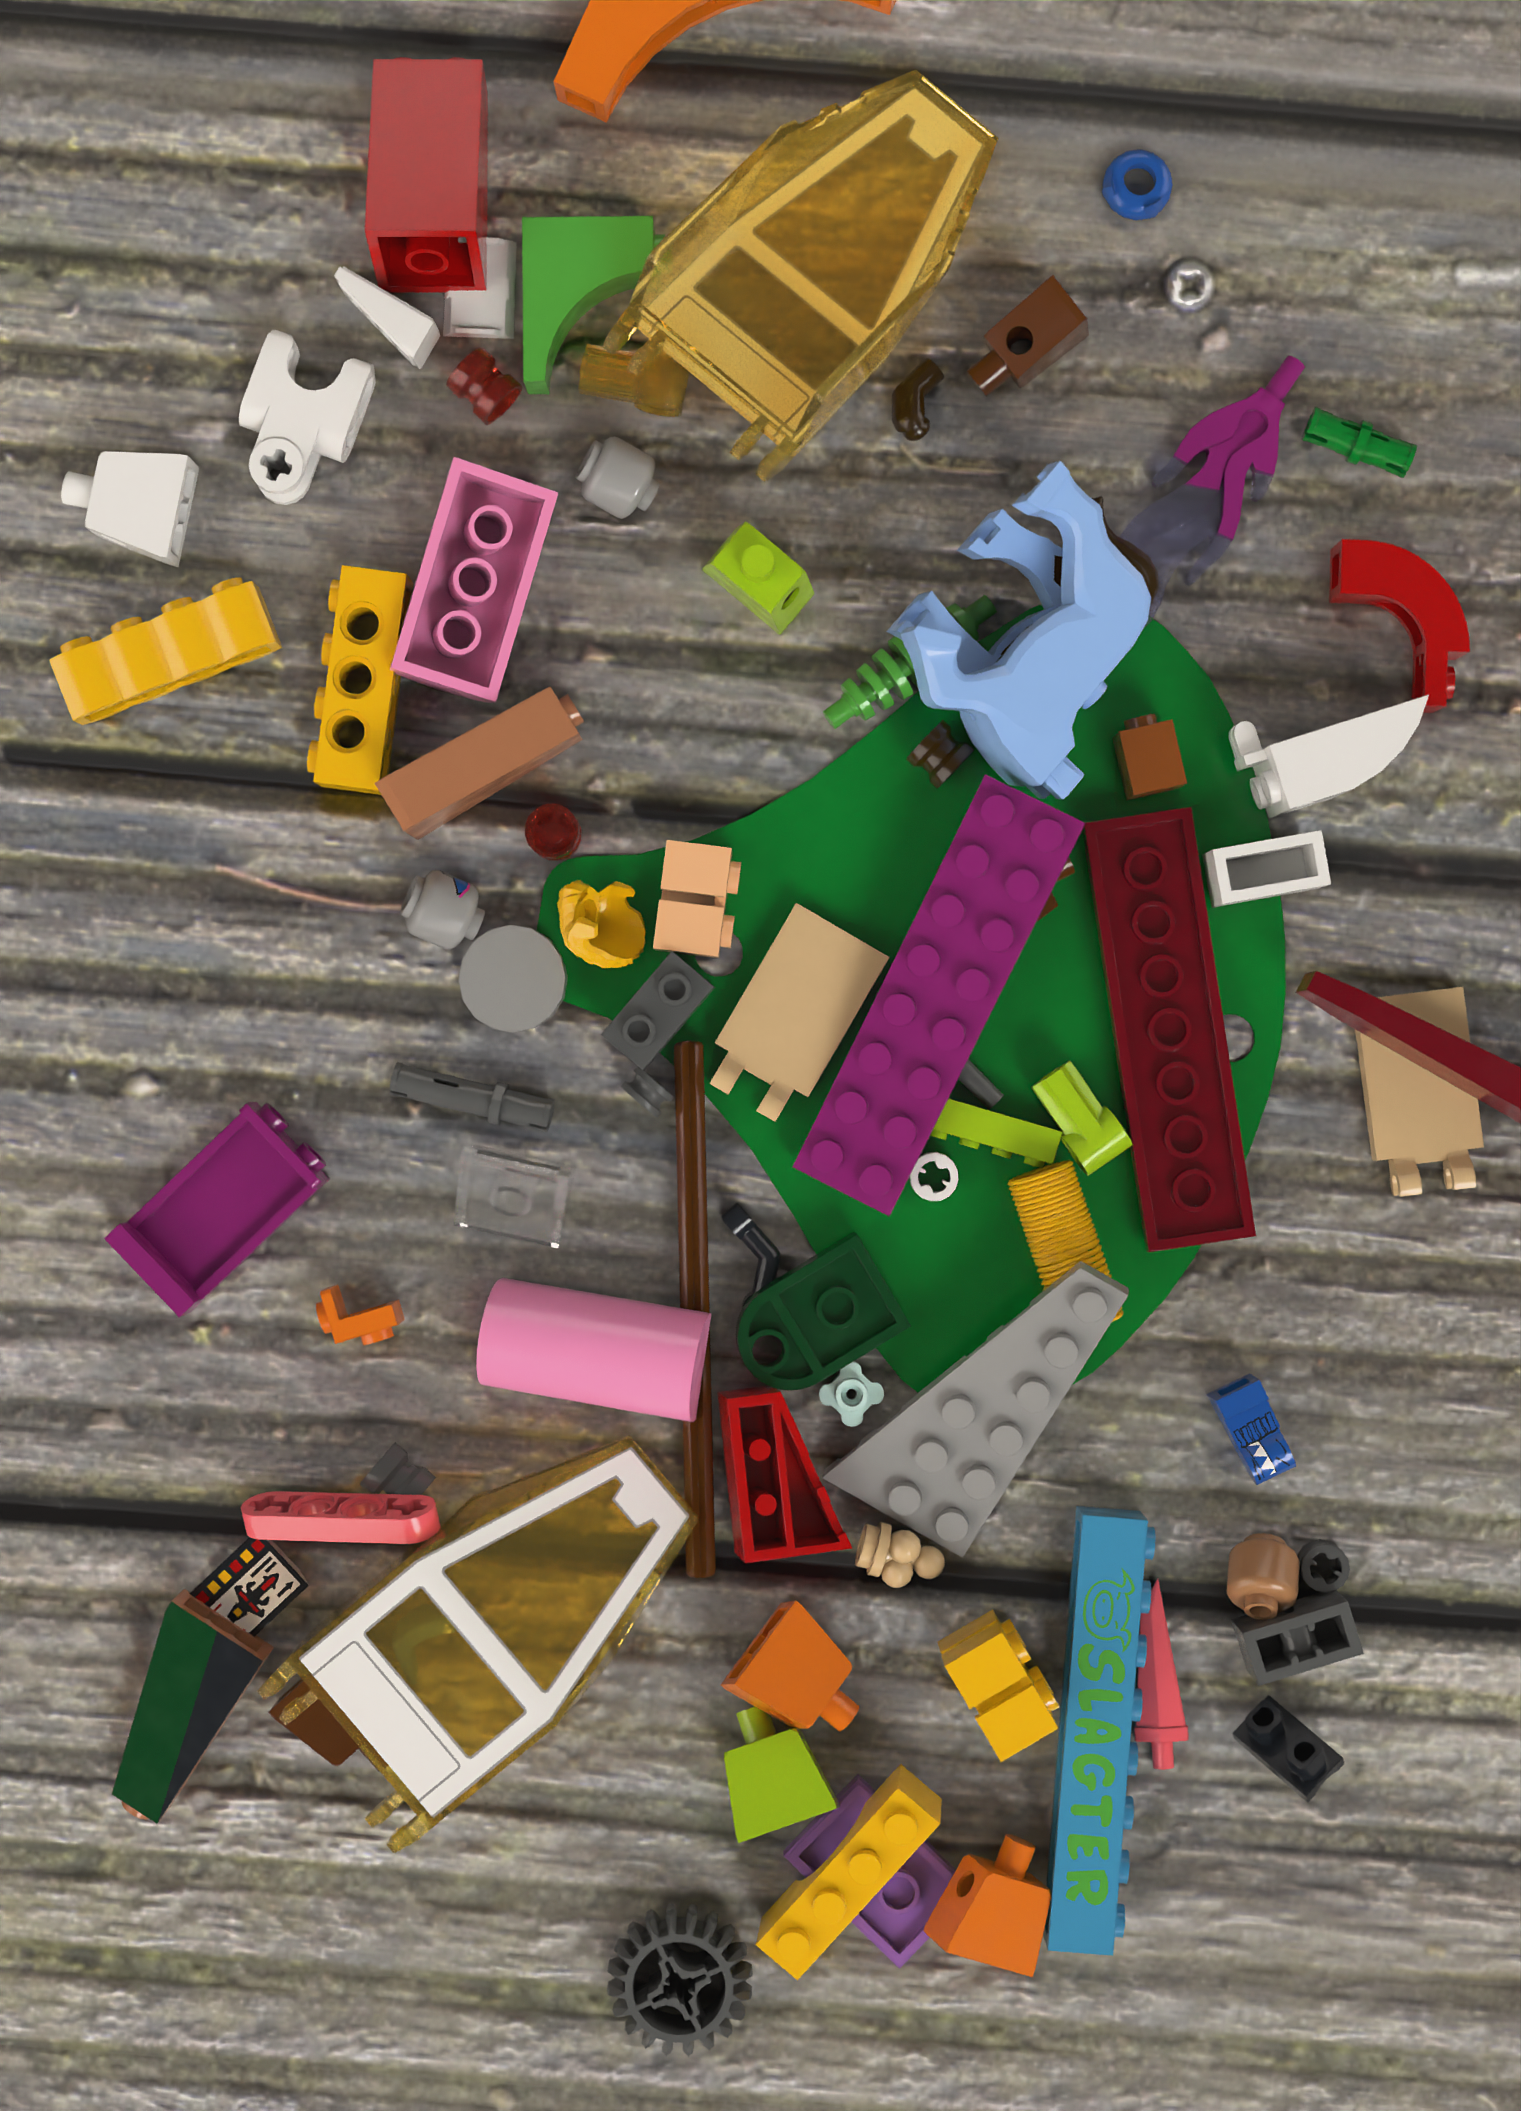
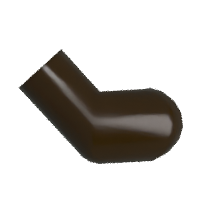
[891,358,945,441]

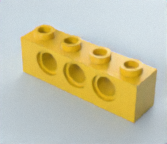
[307,565,414,795]

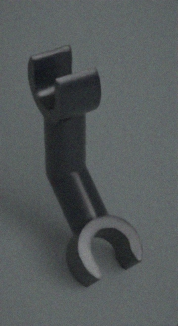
[721,1203,780,1308]

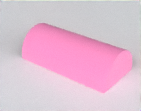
[390,457,558,703]
[476,1278,712,1422]

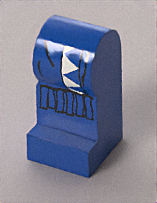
[1207,1373,1296,1485]

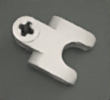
[239,330,376,505]

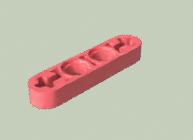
[241,1491,440,1544]

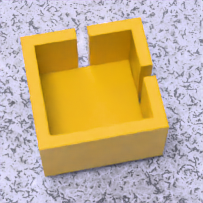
[938,1609,1060,1762]

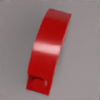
[1329,539,1470,713]

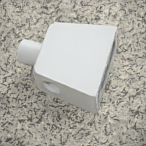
[61,451,199,567]

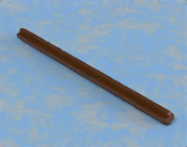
[674,1041,716,1578]

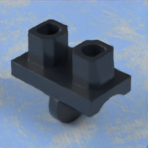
[1232,1695,1345,1802]

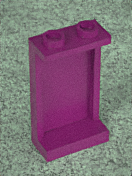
[104,1102,330,1317]

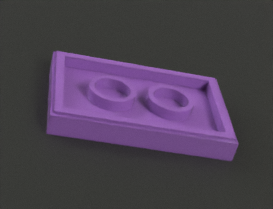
[783,1774,956,1969]

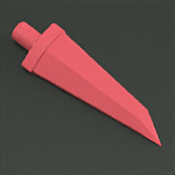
[1133,1578,1189,1770]

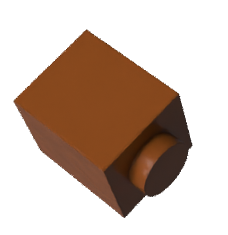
[1112,714,1187,801]

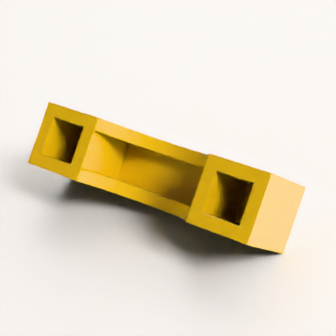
[756,1764,942,1981]

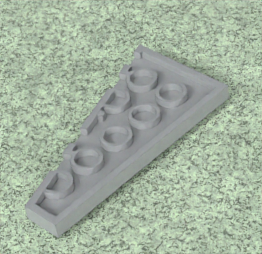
[822,1261,1129,1558]

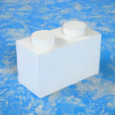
[1202,830,1331,908]

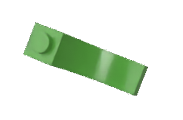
[522,216,666,394]

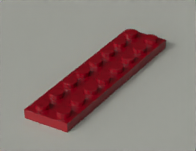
[1082,807,1256,1252]

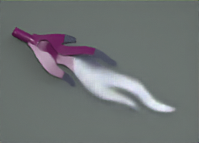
[1119,355,1305,628]

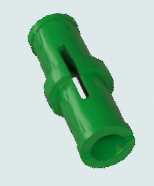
[1302,407,1417,478]

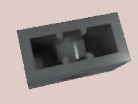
[601,951,715,1070]
[1231,1590,1364,1686]

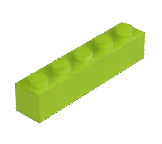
[930,1099,1062,1168]

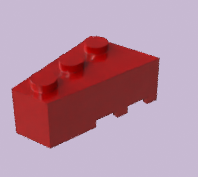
[717,1385,852,1563]

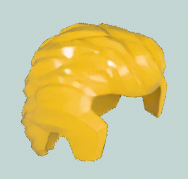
[557,880,646,968]

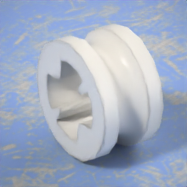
[910,1152,959,1201]

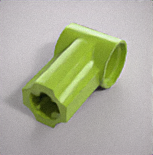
[1031,1061,1133,1176]

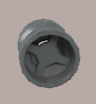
[360,1442,436,1495]

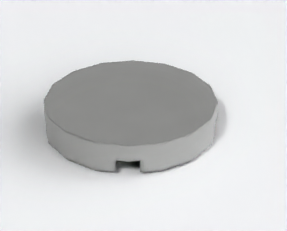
[458,925,568,1033]

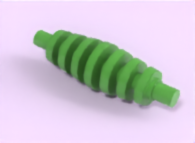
[823,595,997,729]

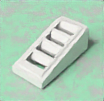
[334,266,441,369]

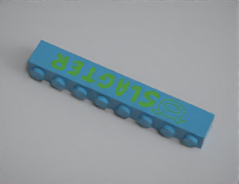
[1043,1506,1156,1956]

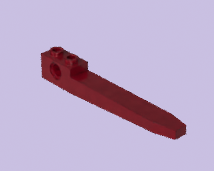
[1296,971,1521,1124]

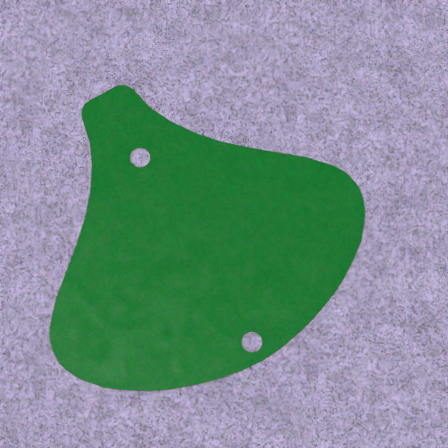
[537,604,1286,1393]

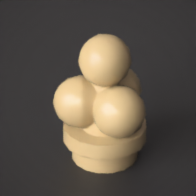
[855,1521,945,1588]

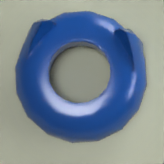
[1102,149,1173,220]

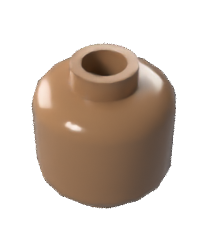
[1226,1533,1300,1620]

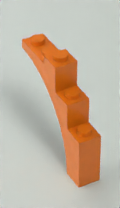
[553,0,897,123]

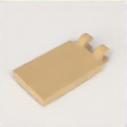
[710,903,890,1122]
[1355,987,1484,1197]

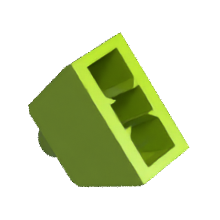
[702,521,815,635]
[724,1706,840,1843]

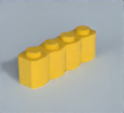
[49,577,282,725]

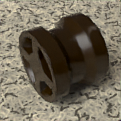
[906,720,975,789]

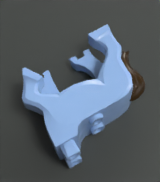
[886,461,1159,799]

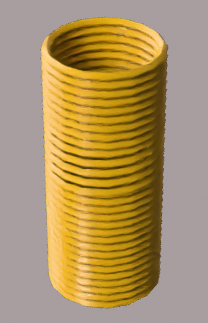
[1007,1160,1124,1322]

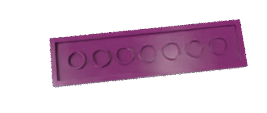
[793,774,1086,1216]

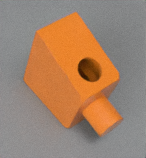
[721,1600,859,1732]
[923,1834,1051,1977]

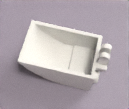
[1229,695,1429,819]

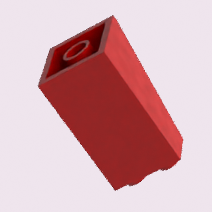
[364,57,488,293]

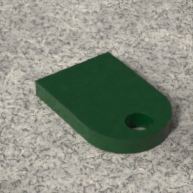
[736,1232,911,1390]

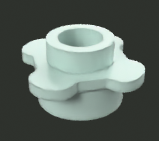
[819,1361,884,1427]

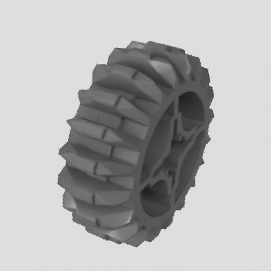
[607,1903,753,2057]

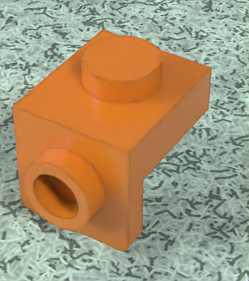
[316,1284,405,1346]

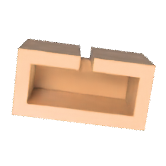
[653,840,742,958]

